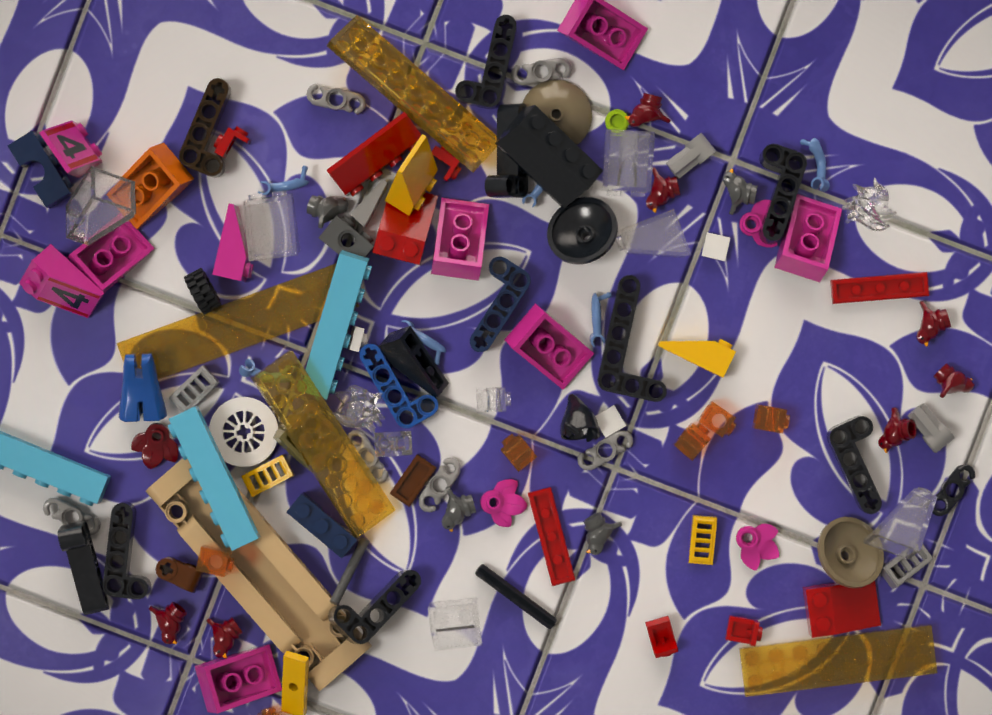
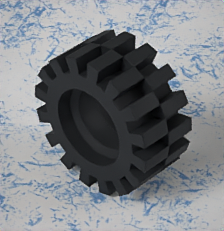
[184,268,222,315]

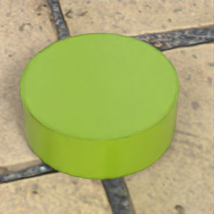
[605,109,629,134]

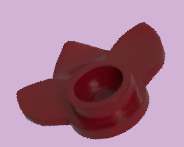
[131,423,179,469]

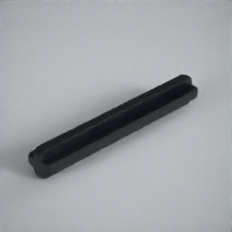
[475,564,557,629]

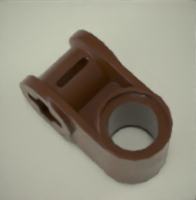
[155,557,204,593]

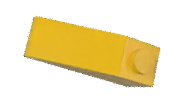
[657,339,736,378]

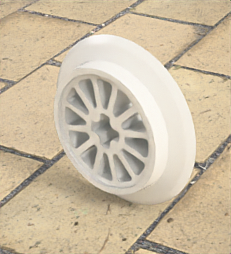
[209,397,279,467]

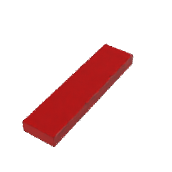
[830,272,929,304]
[528,487,575,586]

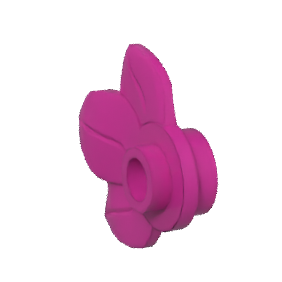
[739,200,780,248]
[480,479,528,527]
[736,524,779,571]

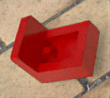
[214,126,251,158]
[432,145,462,182]
[725,615,763,646]
[645,616,679,658]

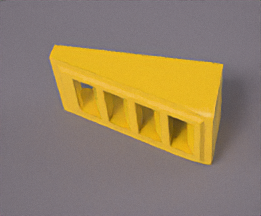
[241,454,295,497]
[688,515,717,565]

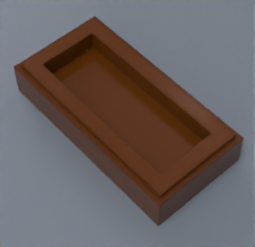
[389,454,437,507]

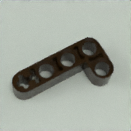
[179,78,231,178]

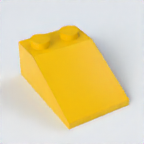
[385,134,438,216]

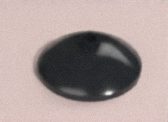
[547,197,618,265]

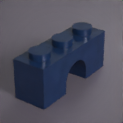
[7,131,74,209]
[286,492,359,558]

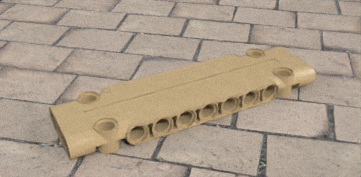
[146,458,372,691]

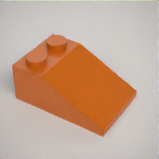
[106,142,194,229]

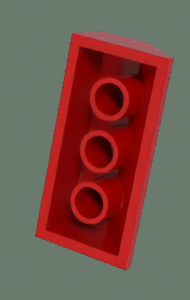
[327,112,421,196]

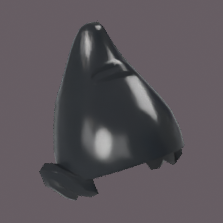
[560,394,601,442]

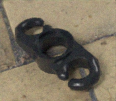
[929,464,975,516]

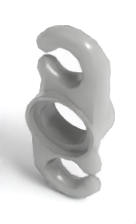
[511,58,572,85]
[306,84,366,115]
[346,430,388,485]
[577,430,633,470]
[419,458,461,513]
[43,498,100,535]

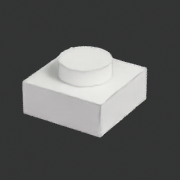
[348,326,367,352]

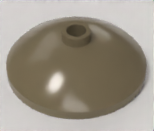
[522,80,592,145]
[817,517,884,588]

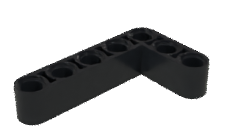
[597,275,667,402]

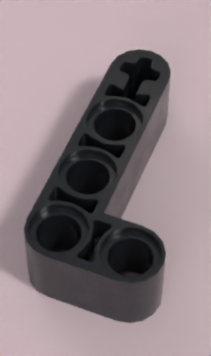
[455,15,517,109]
[485,103,528,198]
[759,144,807,245]
[827,416,882,514]
[103,502,152,599]
[58,520,109,615]
[328,570,421,644]

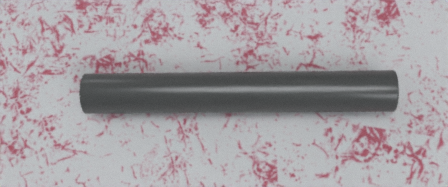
[330,537,369,605]

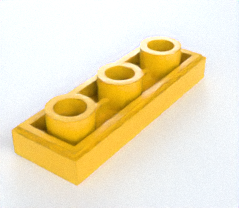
[281,651,309,715]

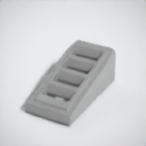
[351,180,388,228]
[169,365,220,412]
[880,540,934,589]

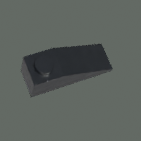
[379,326,449,398]

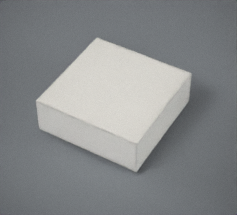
[701,232,730,261]
[595,405,626,438]

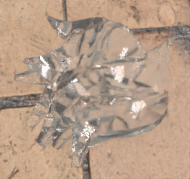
[842,178,897,232]
[334,385,385,434]

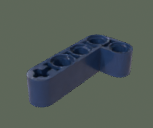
[470,257,531,352]

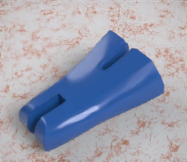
[119,353,167,422]

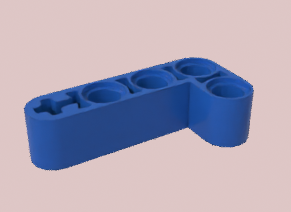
[360,344,439,428]

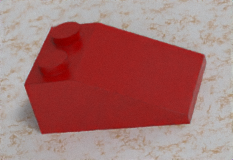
[372,192,438,266]
[802,580,881,638]

